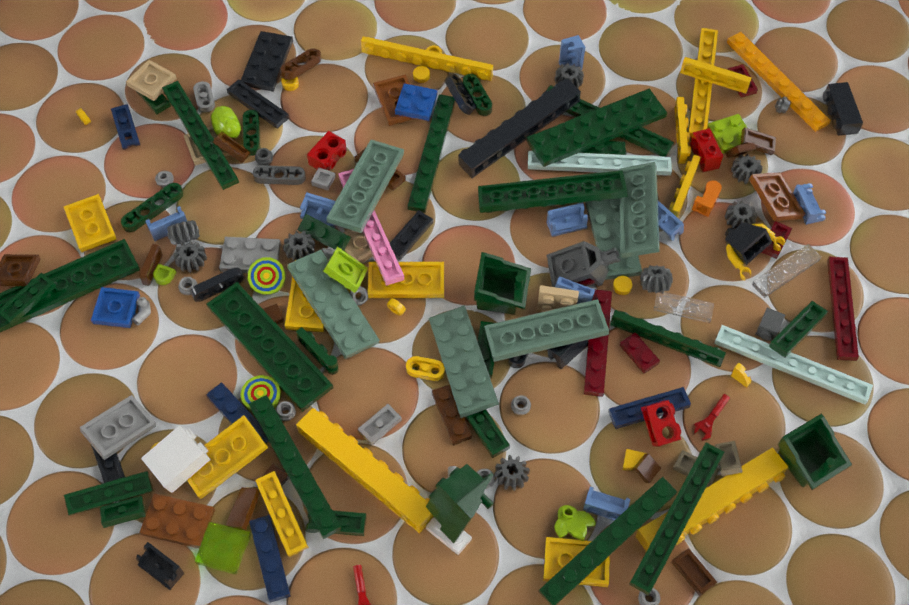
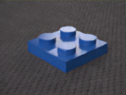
[395,83,438,121]
[91,287,140,328]

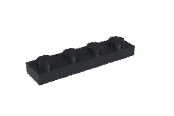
[227,79,289,129]

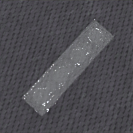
[752,244,821,298]

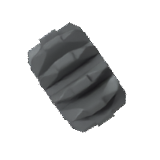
[555,63,584,88]
[731,154,763,185]
[725,200,757,229]
[167,220,200,245]
[283,231,315,261]
[174,241,207,273]
[640,265,673,294]
[494,455,530,491]

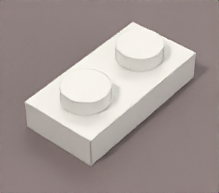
[426,517,472,555]

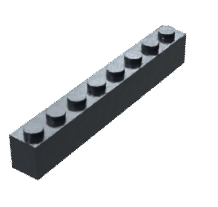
[458,78,581,178]

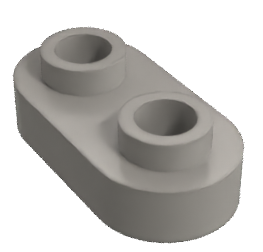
[193,81,215,112]

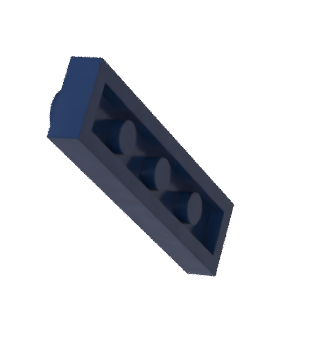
[206,382,269,444]
[608,387,691,429]
[249,515,291,603]

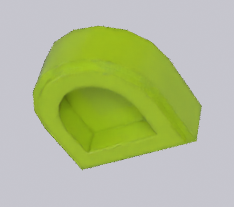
[153,264,176,285]

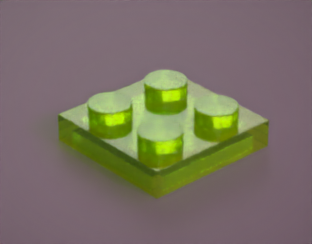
[195,522,251,575]

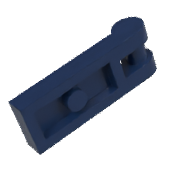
[111,104,140,150]

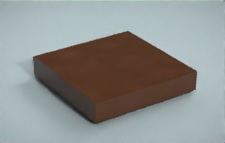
[0,254,41,286]

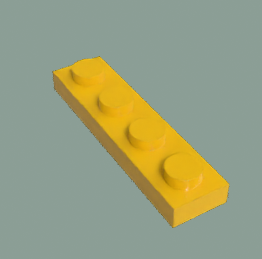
[680,57,752,94]
[674,97,691,164]
[669,155,701,218]
[255,471,309,557]

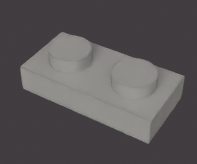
[358,404,402,446]

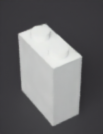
[141,425,211,493]

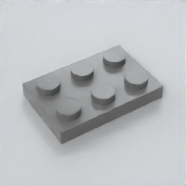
[219,237,281,274]
[80,395,156,460]

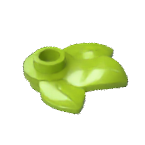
[554,505,596,541]

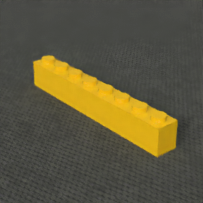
[296,408,434,534]
[635,447,788,552]

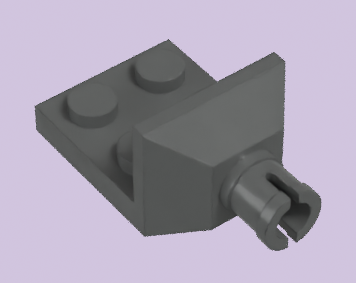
[546,241,621,287]

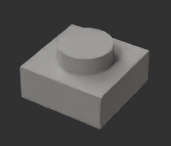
[311,168,336,191]

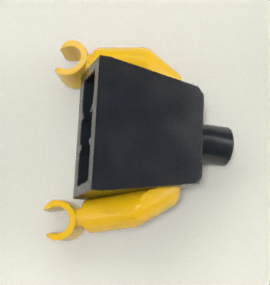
[725,222,785,281]

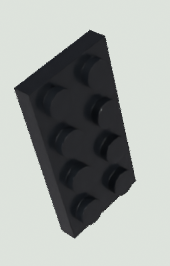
[241,31,293,92]

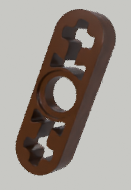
[281,48,321,80]

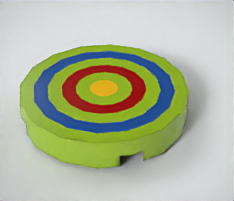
[248,257,286,295]
[241,375,281,411]

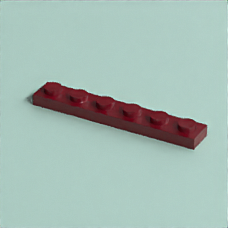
[827,256,859,361]
[583,289,612,397]

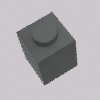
[755,307,785,341]

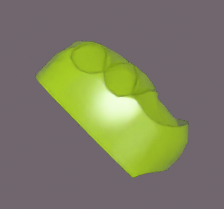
[211,106,241,138]

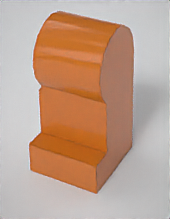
[692,180,722,217]

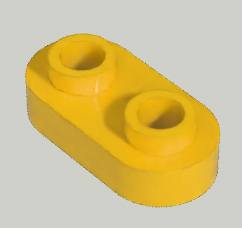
[406,356,445,381]

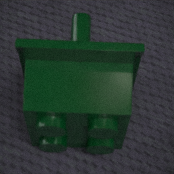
[474,252,531,315]
[778,413,852,490]
[426,464,494,544]

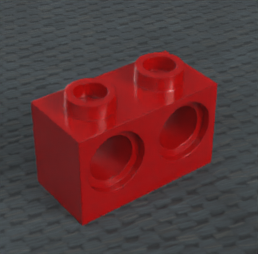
[690,128,723,172]
[307,130,347,171]
[641,400,681,447]

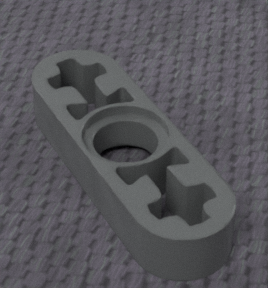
[253,165,306,185]

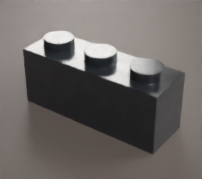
[823,82,863,136]

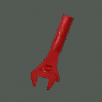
[694,394,730,441]
[353,565,371,605]

